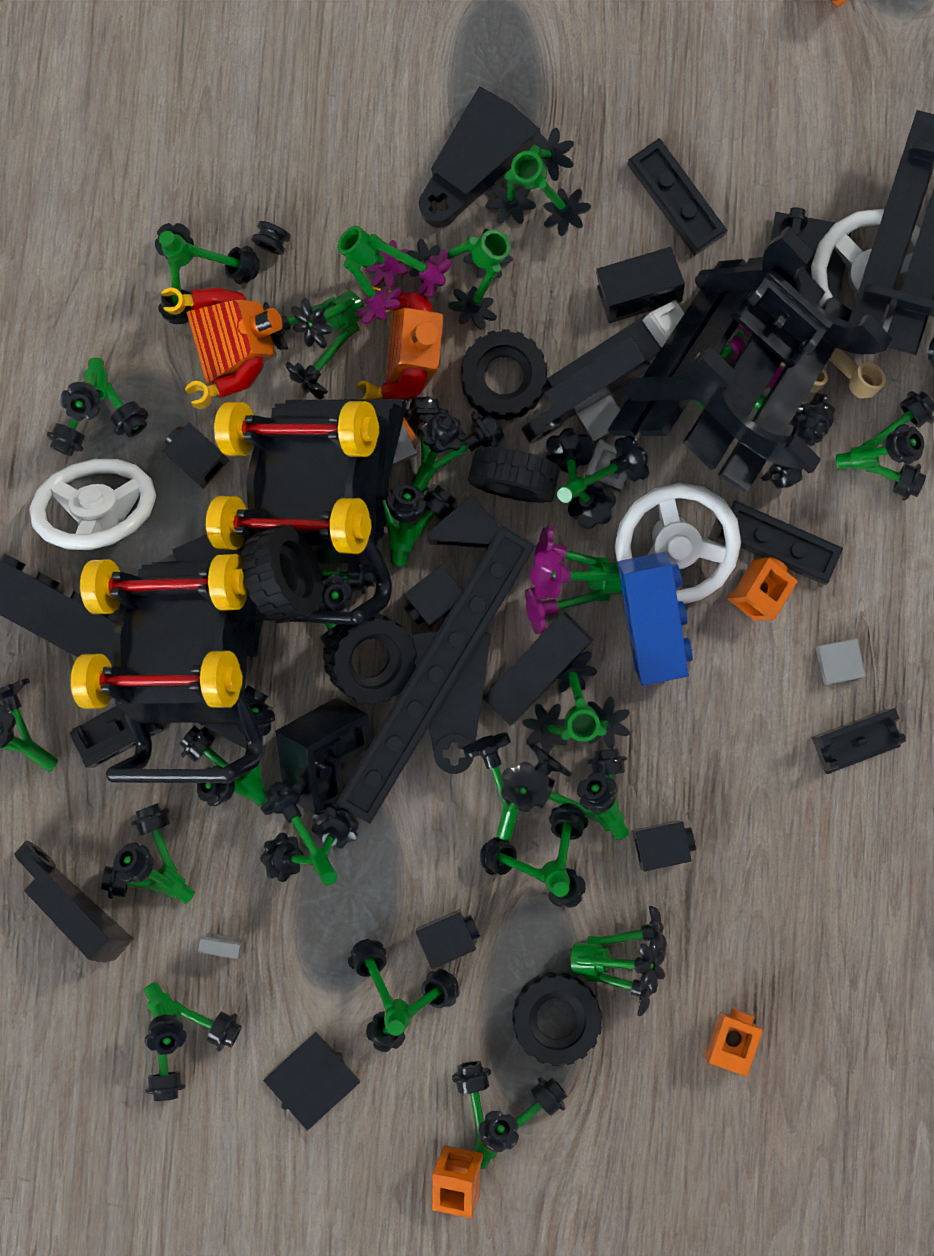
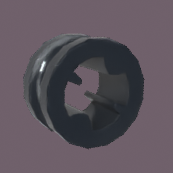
[251,221,291,255]

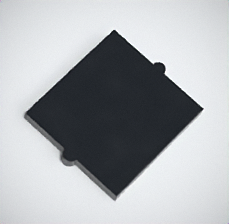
[263,1031,360,1131]

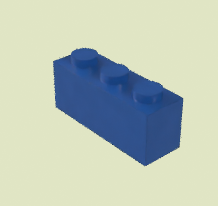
[617,552,693,686]

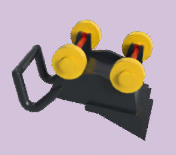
[206,399,408,625]
[71,554,265,783]

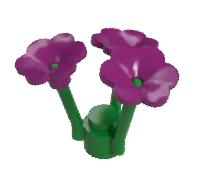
[525,525,622,634]

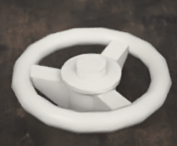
[811,209,921,332]
[29,459,156,550]
[614,483,742,604]

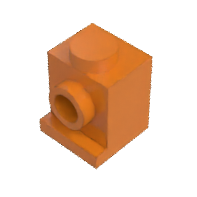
[726,557,798,621]
[703,1008,763,1077]
[432,1145,483,1219]

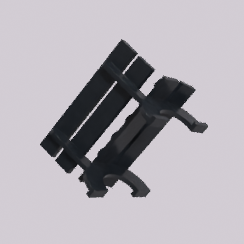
[848,110,934,368]
[607,226,893,492]

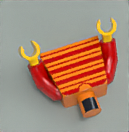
[357,286,443,399]
[161,287,283,409]

